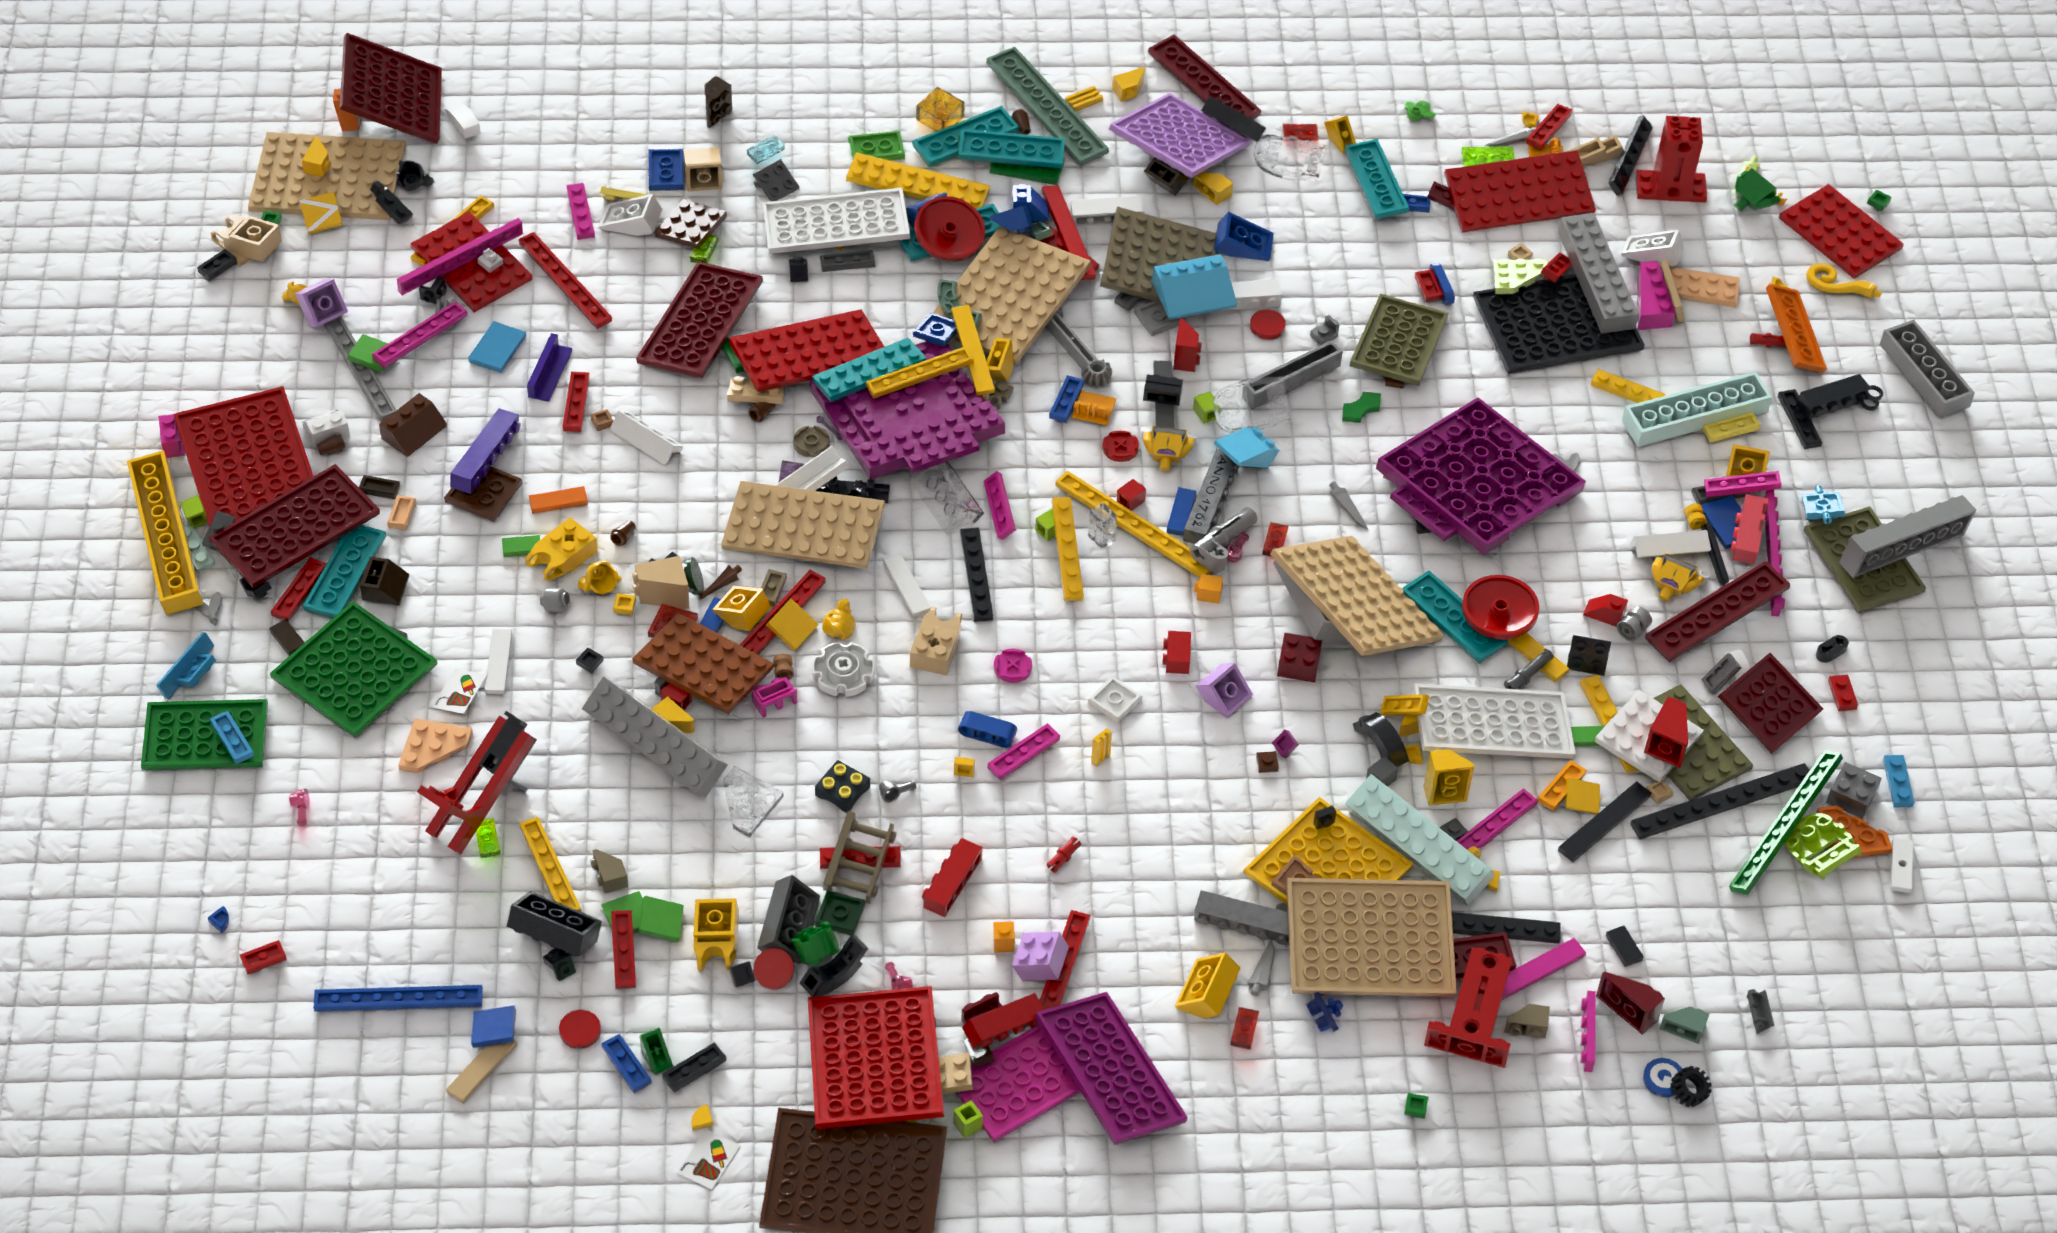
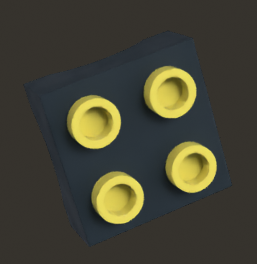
[815,760,870,813]

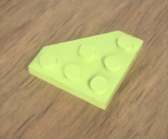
[1493,259,1547,294]

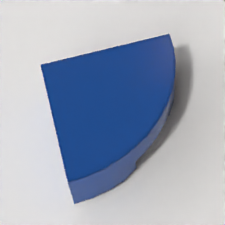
[208,906,229,933]

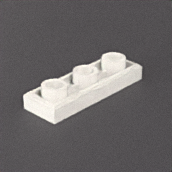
[1891,838,1913,893]

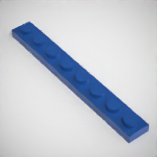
[313,985,483,1012]

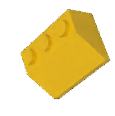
[1423,749,1474,806]
[1175,952,1241,1019]

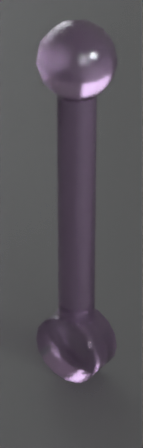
[816,416,842,440]

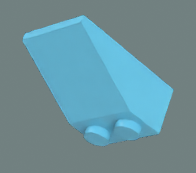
[1214,427,1280,468]

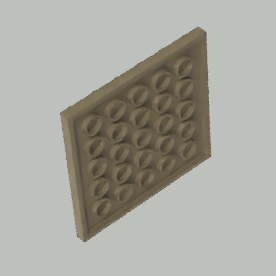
[1100,207,1216,314]

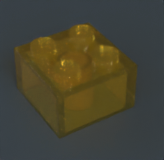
[916,87,965,131]

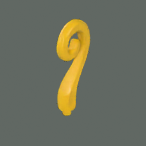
[1806,263,1882,299]

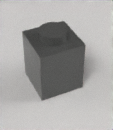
[1366,756,1398,786]

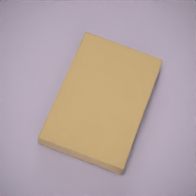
[1660,260,1685,323]

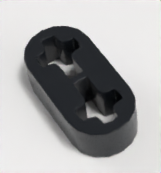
[1816,635,1849,663]

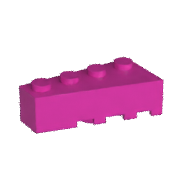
[1637,261,1676,330]

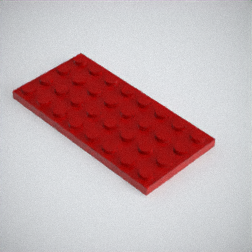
[1444,150,1596,233]
[729,309,884,392]

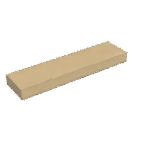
[446,1040,517,1103]

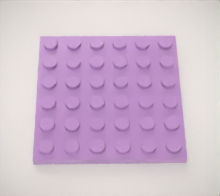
[1109,93,1251,178]

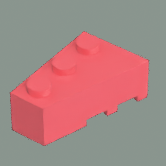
[1730,494,1768,565]

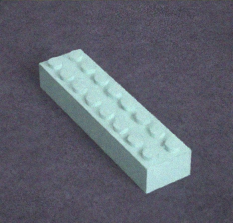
[1622,372,1772,447]
[1345,774,1494,906]

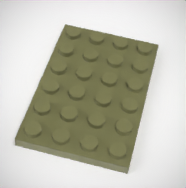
[1349,294,1449,386]
[1804,506,1926,613]
[1653,684,1753,801]

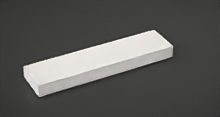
[883,553,931,618]
[485,628,512,695]

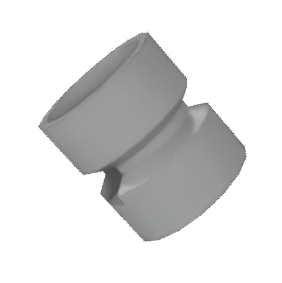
[1617,606,1652,642]

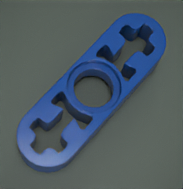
[1430,263,1455,305]

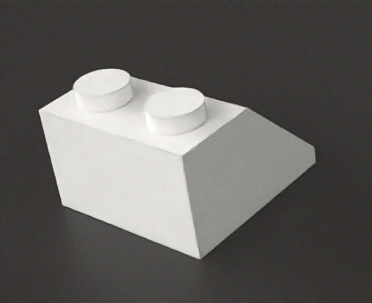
[302,410,350,449]

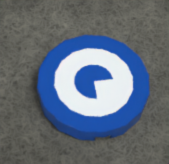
[1643,1058,1683,1097]

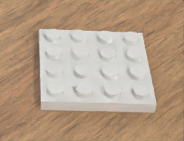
[1594,690,1704,783]

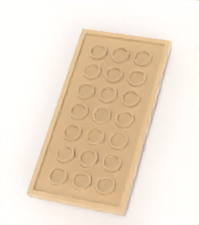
[721,481,886,569]

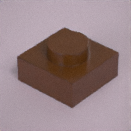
[1256,751,1279,773]

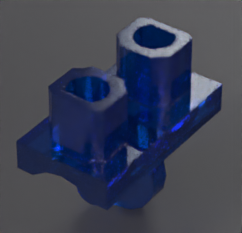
[1306,992,1343,1032]

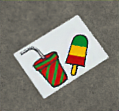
[432,669,487,714]
[677,1129,740,1190]

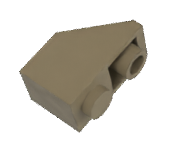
[590,849,628,893]
[1504,1004,1550,1038]

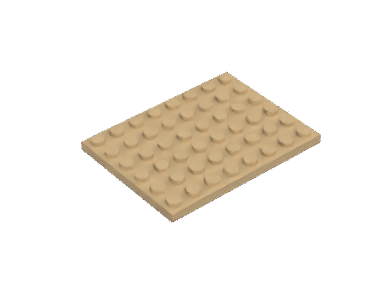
[248,132,406,220]
[933,226,1091,364]
[1270,536,1444,656]
[1287,878,1457,997]

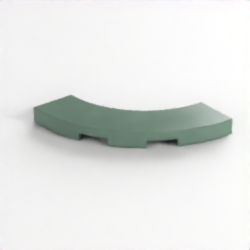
[938,279,982,330]

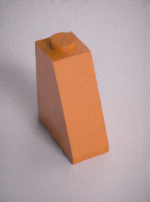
[333,89,360,131]

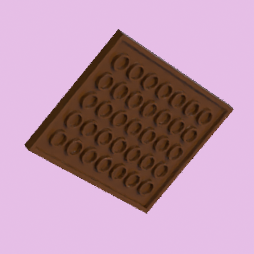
[759,1107,947,1233]

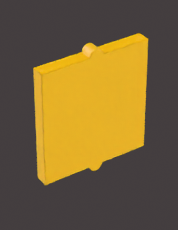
[1564,778,1601,815]

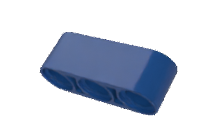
[958,711,1018,748]

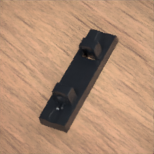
[815,476,890,503]

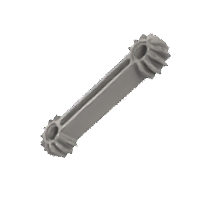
[1045,307,1112,388]

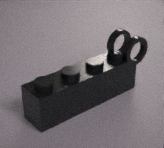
[1796,374,1883,419]

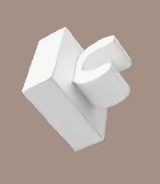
[477,248,503,273]

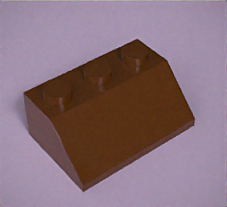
[379,393,447,457]

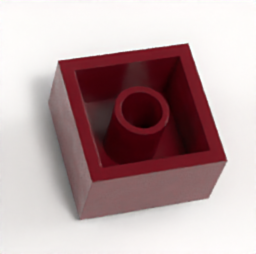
[1277,633,1322,683]

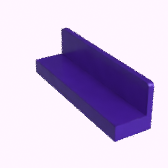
[527,333,572,402]

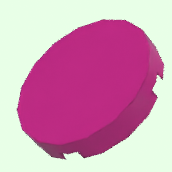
[994,649,1032,683]

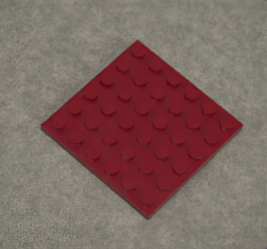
[340,32,442,144]

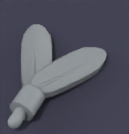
[1552,453,1580,471]
[194,592,222,625]

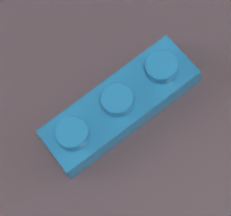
[210,711,254,764]
[1883,755,1915,807]

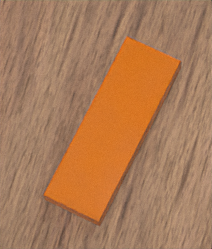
[529,486,588,514]

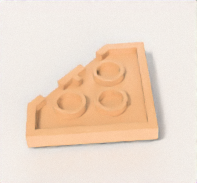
[398,719,473,773]

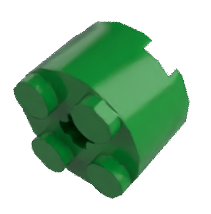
[792,922,840,965]

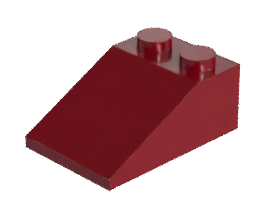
[1596,971,1665,1035]

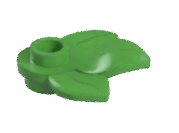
[1404,101,1436,121]

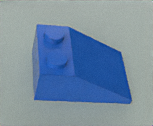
[1214,212,1274,261]

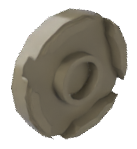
[793,426,830,457]

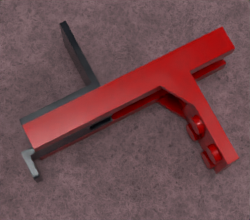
[417,711,537,854]

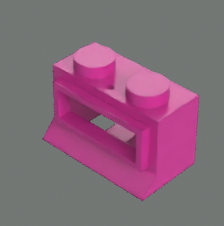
[158,414,186,458]
[752,677,797,718]

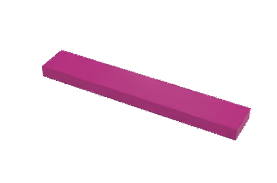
[372,301,468,368]
[1457,788,1538,850]
[1502,938,1586,1000]

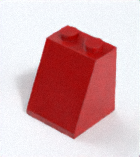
[1644,696,1688,768]

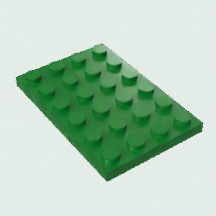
[141,699,268,770]

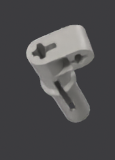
[1190,507,1257,573]

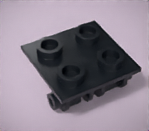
[1567,635,1611,676]

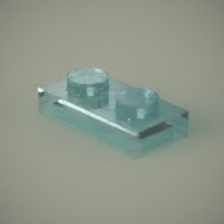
[747,135,785,164]

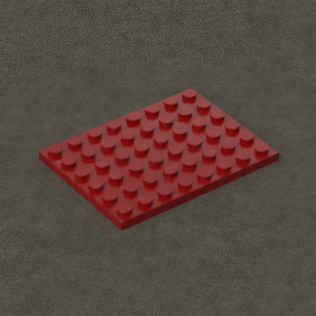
[174,386,313,527]
[808,986,944,1129]

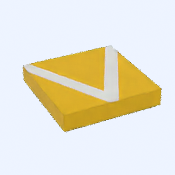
[300,192,343,234]

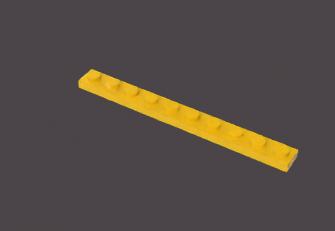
[1055,471,1212,578]

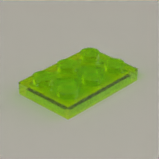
[1461,146,1515,166]

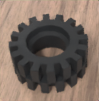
[1670,1066,1712,1107]

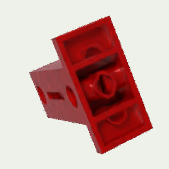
[1635,115,1707,203]
[1424,947,1512,1068]

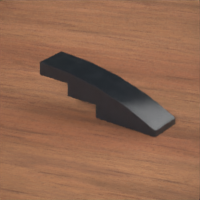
[1201,96,1266,143]

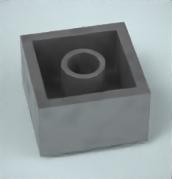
[1826,762,1882,819]

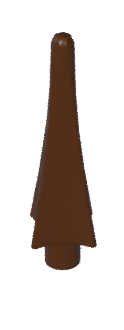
[699,565,742,599]

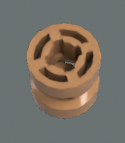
[773,654,794,680]

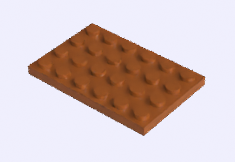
[633,612,774,715]

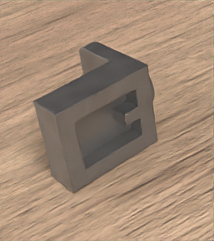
[1310,314,1339,345]

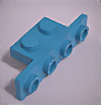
[156,632,216,699]

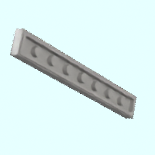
[324,316,396,422]

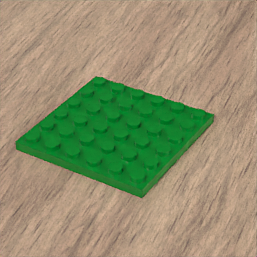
[270,601,438,738]

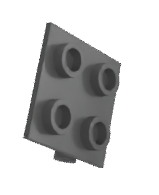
[753,159,800,202]

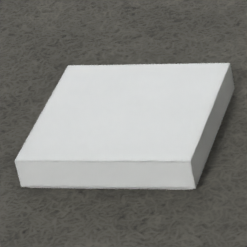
[1088,676,1142,723]

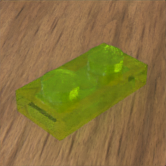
[690,235,719,263]
[476,818,501,858]

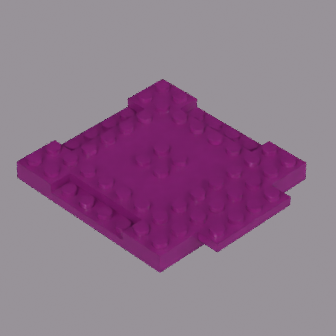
[809,341,1005,480]
[1376,397,1586,555]

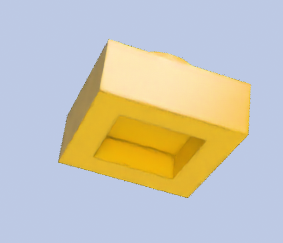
[613,593,636,615]
[954,757,975,777]

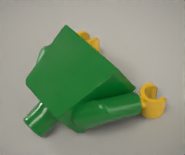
[1734,166,1787,212]

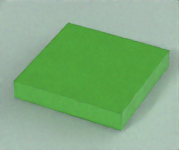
[348,334,388,373]
[601,891,643,933]
[639,896,684,942]

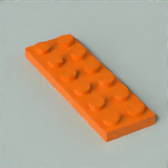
[1766,283,1827,373]

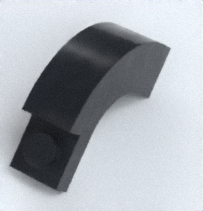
[1353,712,1409,767]
[799,935,869,997]

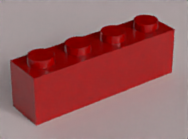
[922,838,983,917]
[962,993,1044,1049]

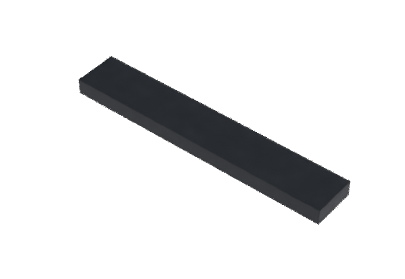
[1558,781,1652,862]

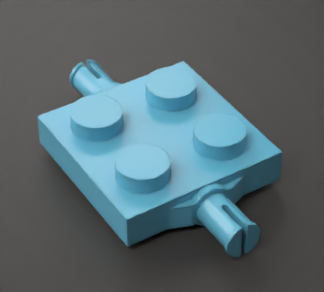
[1802,485,1845,524]

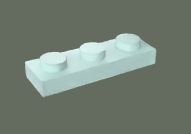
[185,524,215,572]

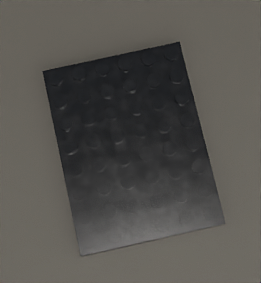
[1473,274,1645,374]

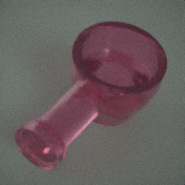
[1225,532,1249,562]
[289,789,310,826]
[884,962,913,990]

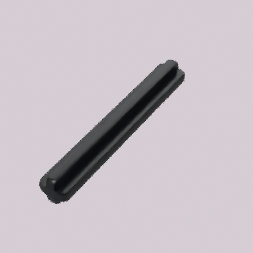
[1701,523,1729,585]

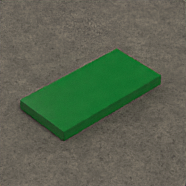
[989,157,1065,185]

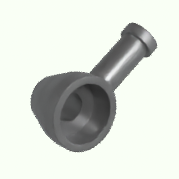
[879,780,916,803]

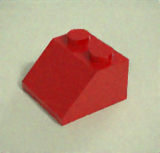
[1173,319,1202,372]

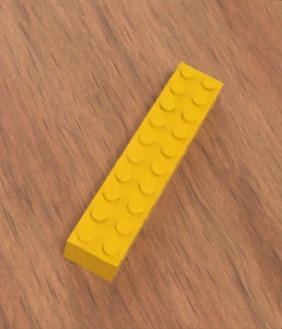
[127,450,203,615]

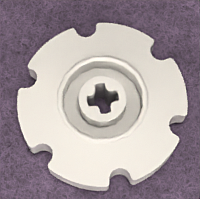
[812,642,874,697]

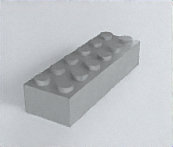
[1880,320,1975,418]
[1273,546,1348,642]

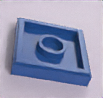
[913,313,958,347]
[471,1005,516,1048]

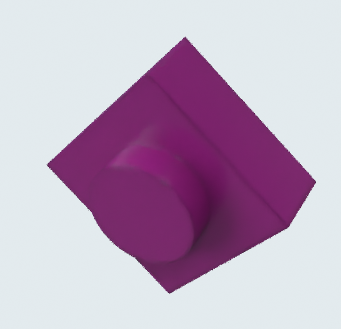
[1272,730,1299,758]

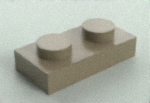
[760,569,787,606]

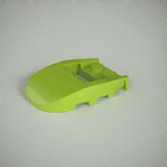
[1785,813,1862,880]

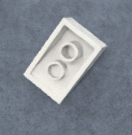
[598,194,663,236]
[1621,230,1684,268]

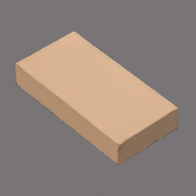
[387,495,416,530]

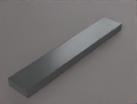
[1153,361,1175,429]

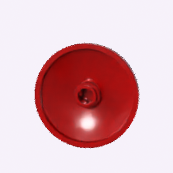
[914,196,985,261]
[1462,575,1539,639]

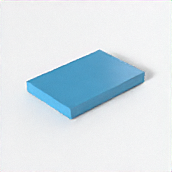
[468,321,526,373]

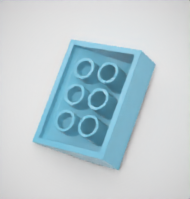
[1152,254,1237,320]

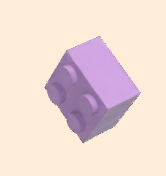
[295,278,348,327]
[1012,932,1069,981]

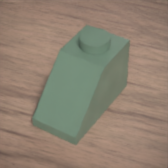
[1660,1007,1709,1044]

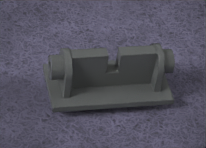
[1746,989,1774,1034]

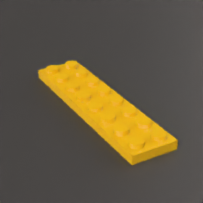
[846,152,990,209]

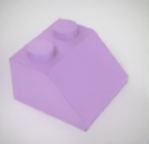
[1196,663,1253,717]

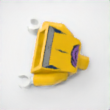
[1141,426,1198,471]
[1651,553,1710,602]

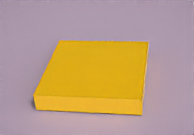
[766,599,819,651]

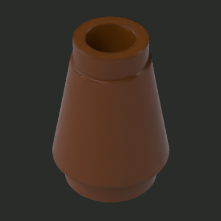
[1012,109,1031,135]
[748,402,776,421]
[317,434,346,455]
[610,520,636,546]

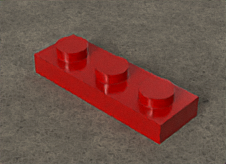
[1540,252,1572,282]

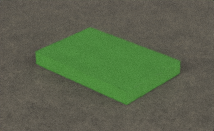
[848,131,905,161]

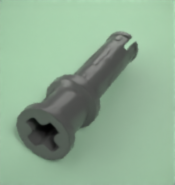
[1504,649,1554,690]

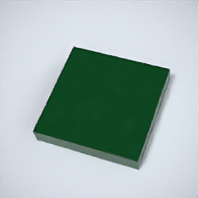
[815,890,866,936]

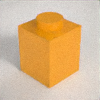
[1194,574,1223,604]
[993,921,1015,953]

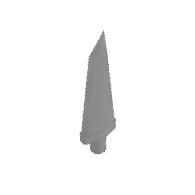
[1483,127,1536,146]
[1329,481,1369,530]
[1248,939,1275,996]

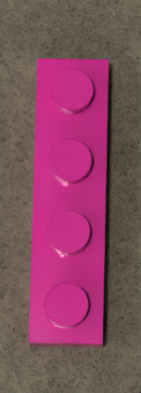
[566,183,595,240]
[983,471,1016,540]
[1704,471,1782,497]
[988,723,1060,780]
[1580,990,1596,1072]

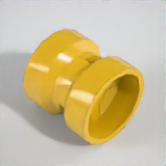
[1684,503,1707,530]

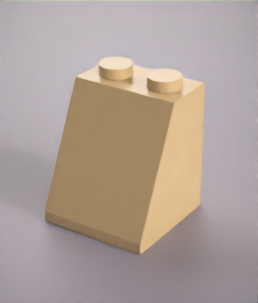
[683,147,722,191]
[632,556,690,609]

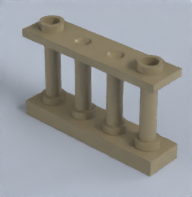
[823,811,897,904]

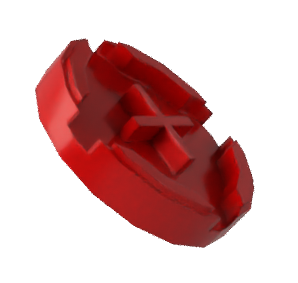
[1250,309,1286,340]
[1102,430,1139,462]
[753,948,795,990]
[559,1009,601,1048]

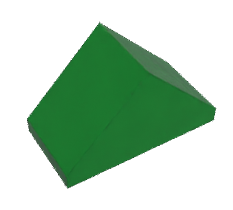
[640,1027,673,1074]

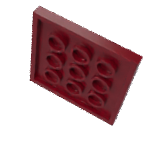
[1718,653,1823,754]

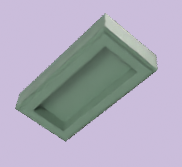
[1026,221,1053,241]

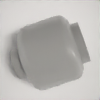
[540,587,570,613]

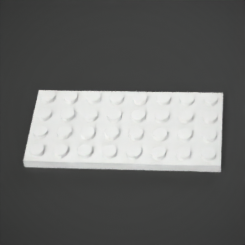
[762,188,910,254]
[1412,684,1576,759]

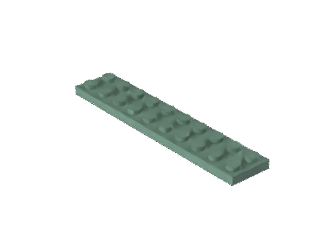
[986,46,1109,166]

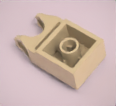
[210,216,282,262]
[910,606,962,676]

